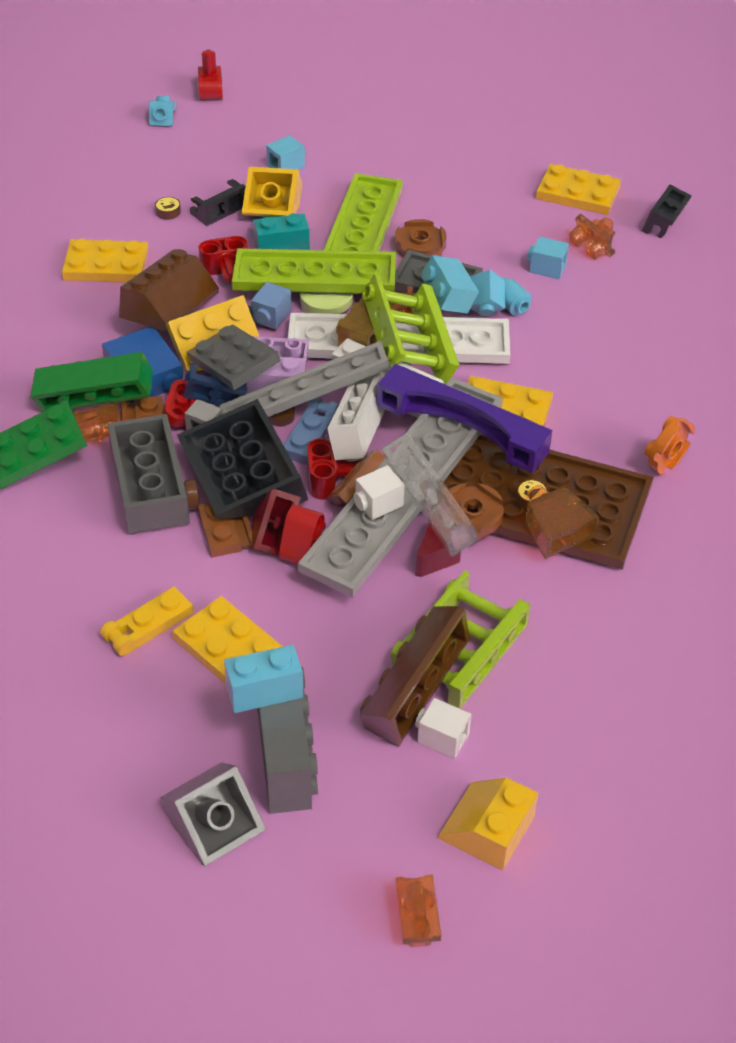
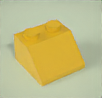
[242,167,303,217]
[438,777,539,870]

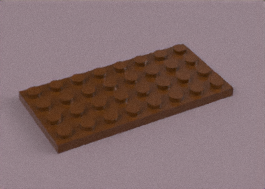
[419,433,654,570]

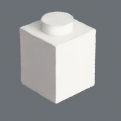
[354,465,405,520]
[415,698,472,759]

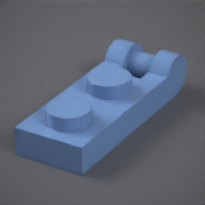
[283,397,339,465]

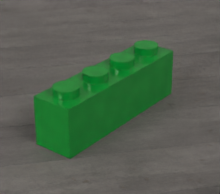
[30,352,153,412]

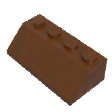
[119,249,219,332]
[360,606,470,747]

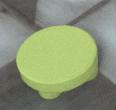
[300,292,353,314]

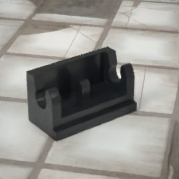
[190,179,246,226]
[642,184,692,238]

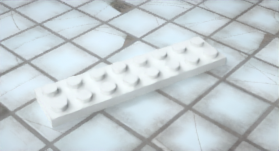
[288,313,510,364]

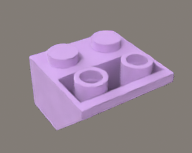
[247,336,309,394]

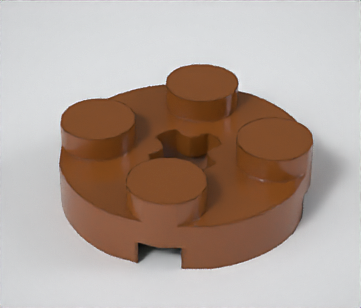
[395,219,447,258]
[442,483,504,541]

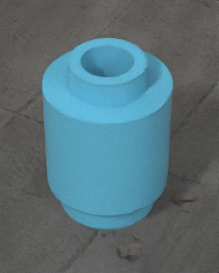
[503,277,532,315]

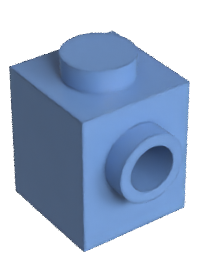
[251,282,291,329]

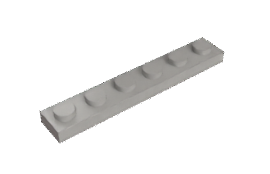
[220,341,391,417]

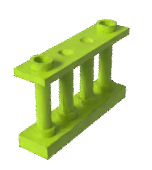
[362,273,460,385]
[390,570,531,709]

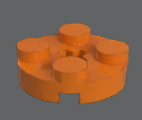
[644,416,695,475]

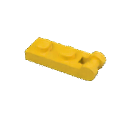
[100,586,194,656]

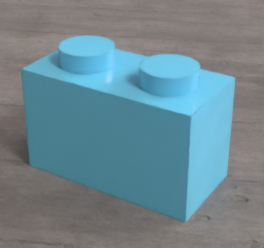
[421,255,479,314]
[224,644,303,713]

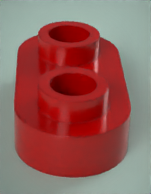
[162,379,195,427]

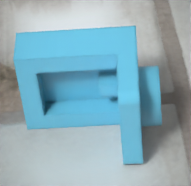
[149,95,177,126]

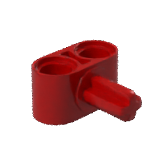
[198,49,223,100]
[198,236,248,284]
[307,438,360,500]
[279,504,326,565]

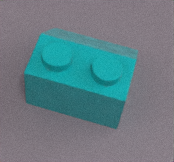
[250,213,310,250]

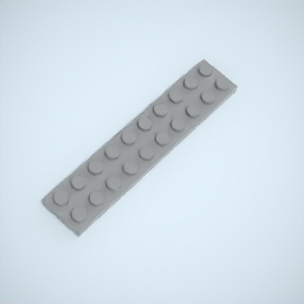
[298,378,503,597]

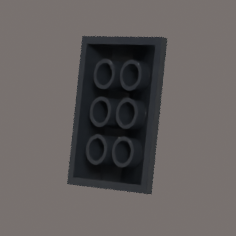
[177,399,309,519]

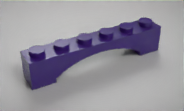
[377,364,553,473]

